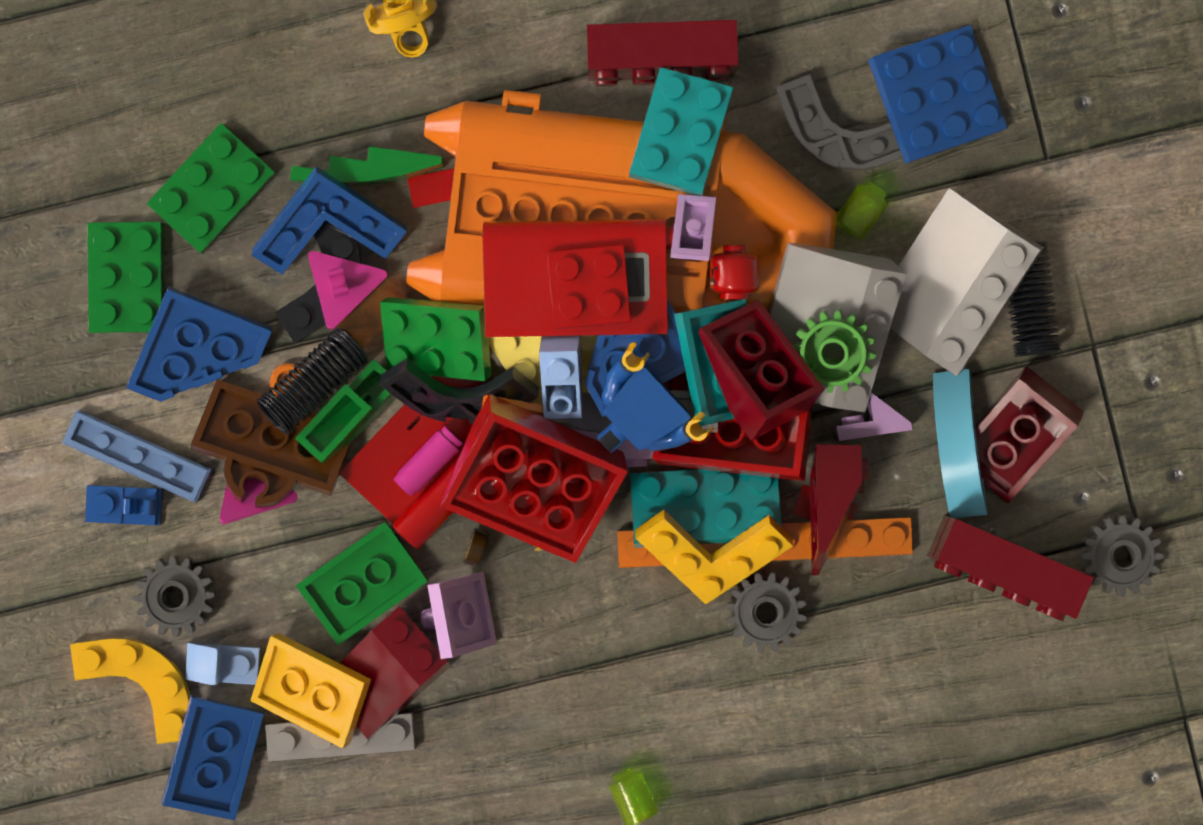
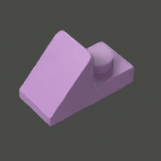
[671,194,716,261]
[833,393,912,441]

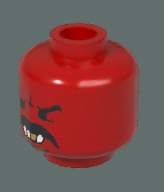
[710,245,759,299]

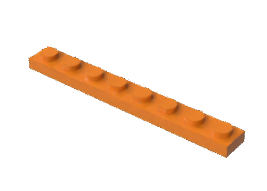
[617,517,913,568]

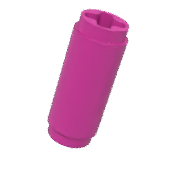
[394,426,463,496]

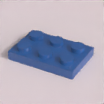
[161,695,264,821]

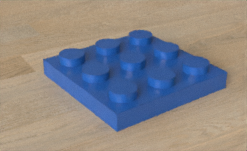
[868,25,1007,164]

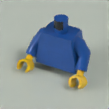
[597,342,714,453]

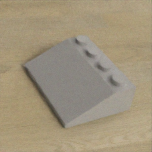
[890,188,1044,376]
[768,242,906,412]

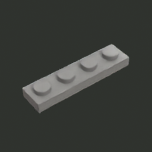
[265,712,416,762]

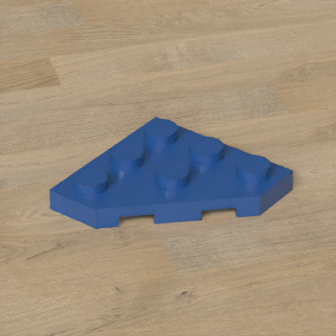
[126,286,272,402]
[584,299,685,417]

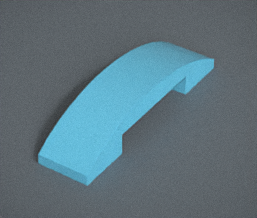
[933,369,988,518]

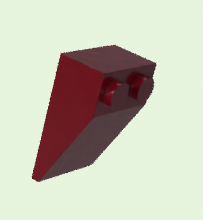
[698,299,824,441]
[975,366,1084,504]
[810,444,869,575]
[340,606,451,739]

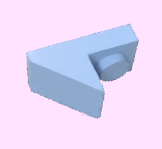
[185,642,262,685]

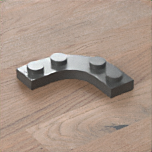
[775,74,903,170]

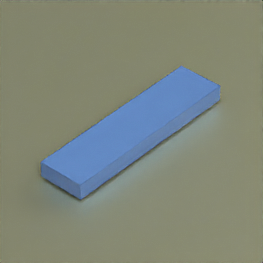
[62,410,213,503]

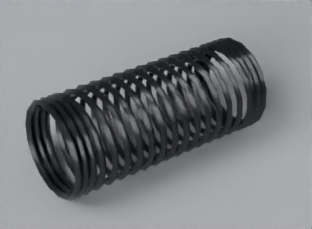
[1008,241,1062,357]
[257,328,369,435]

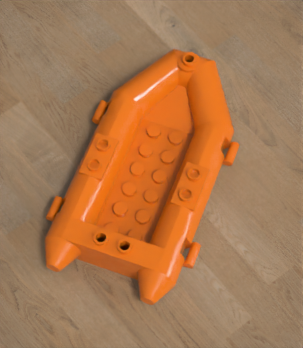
[407,90,838,313]

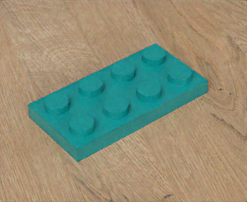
[630,469,782,548]

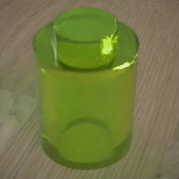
[837,182,888,241]
[607,767,659,825]

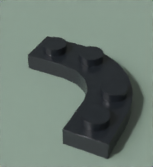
[275,220,361,344]
[379,358,539,424]

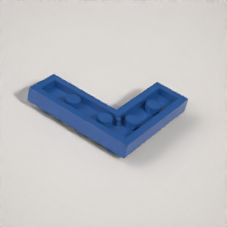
[252,166,407,275]

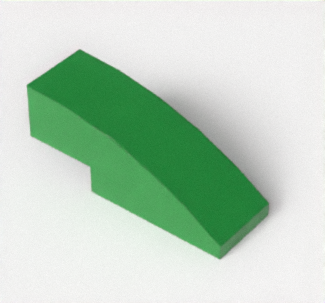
[295,359,396,464]

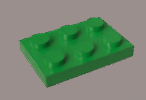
[146,123,276,254]
[87,222,164,333]
[380,297,492,381]
[295,521,429,645]

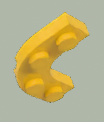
[70,637,190,744]

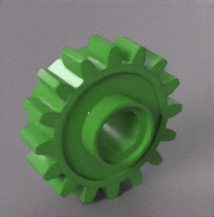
[793,308,877,393]

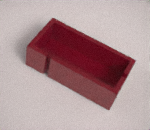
[586,20,738,87]
[927,516,1094,622]

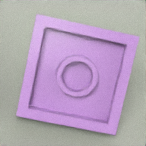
[421,572,497,659]

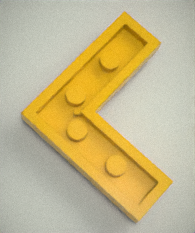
[635,510,793,604]

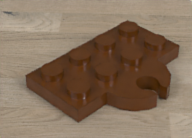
[190,379,352,508]

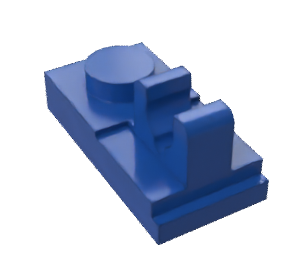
[85,485,163,525]

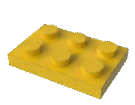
[250,633,371,748]

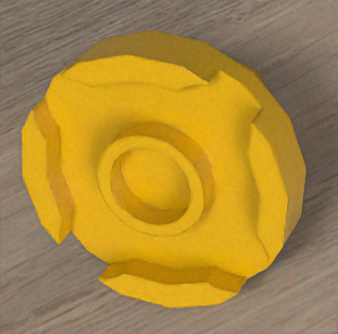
[363,0,438,58]

